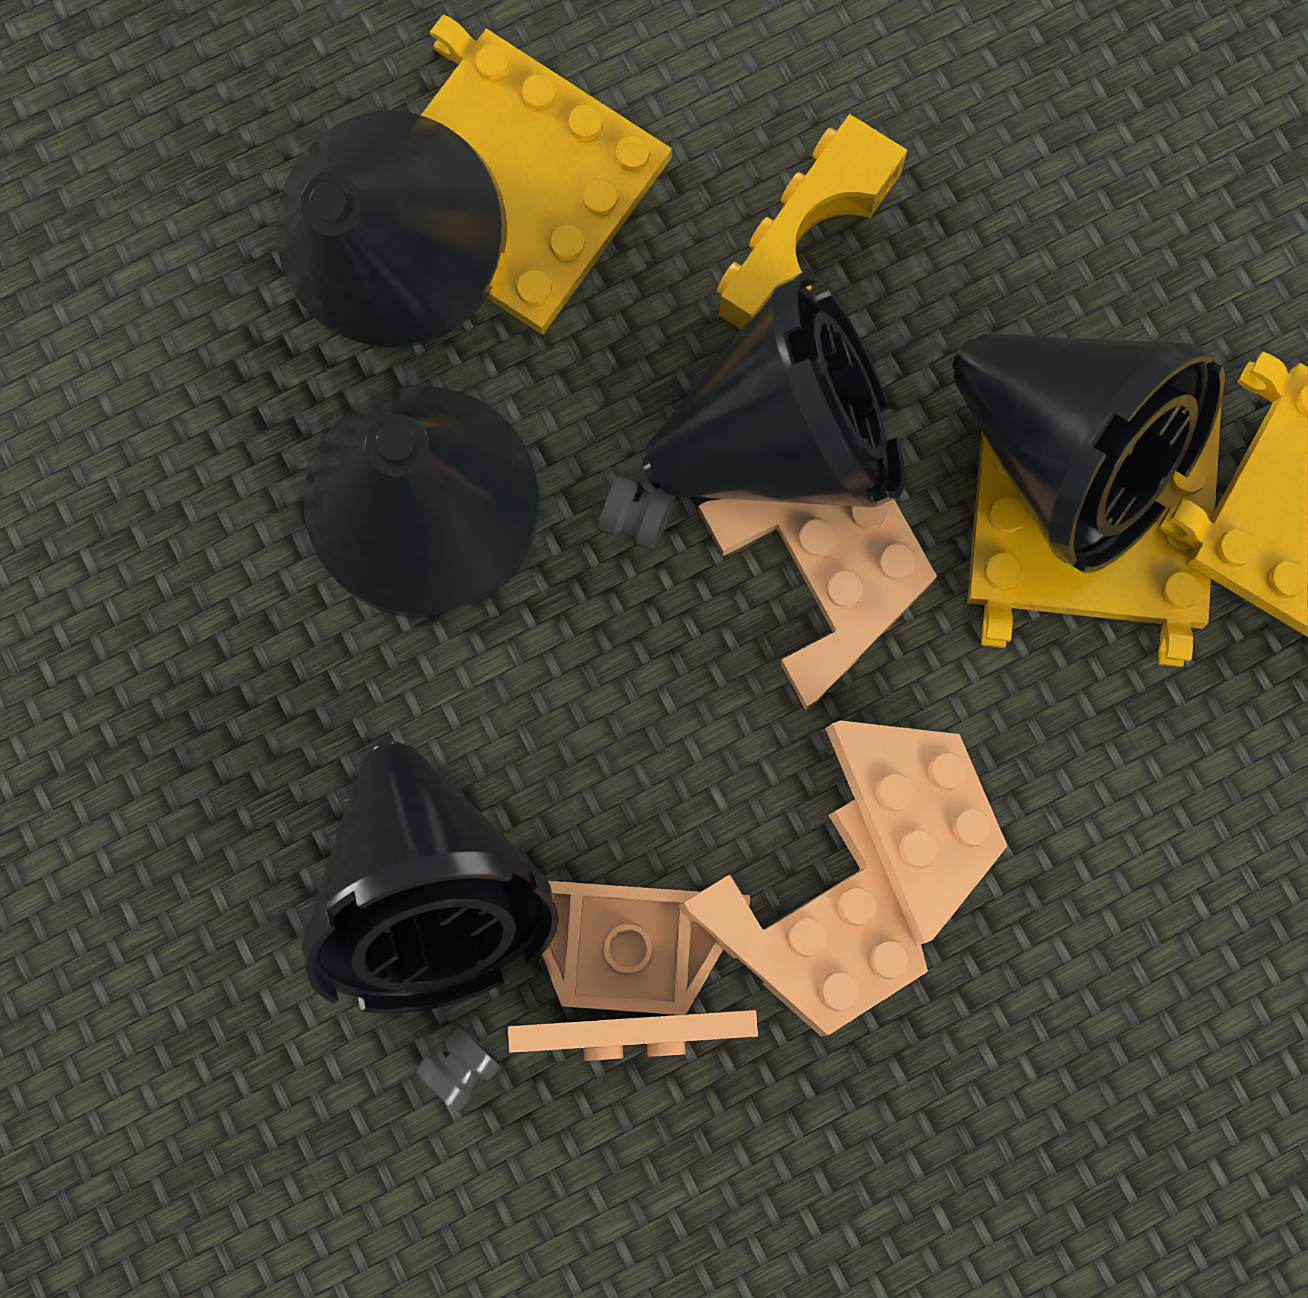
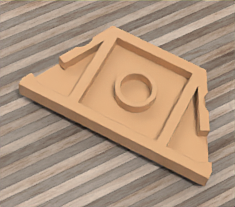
[825,720,1007,946]
[542,881,750,1015]
[508,1010,758,1061]

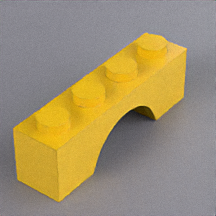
[717,114,907,329]

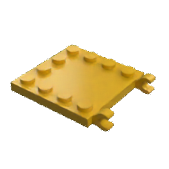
[421,15,672,335]
[1158,352,1308,637]
[967,402,1222,667]

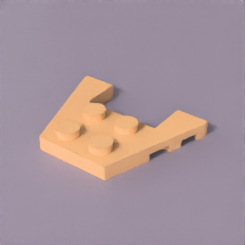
[698,499,937,710]
[678,799,928,1037]

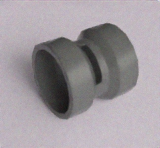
[598,475,675,551]
[415,1024,503,1112]

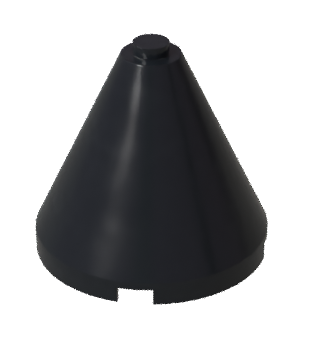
[276,111,507,348]
[643,272,905,508]
[952,334,1225,573]
[303,386,539,618]
[302,741,559,1014]

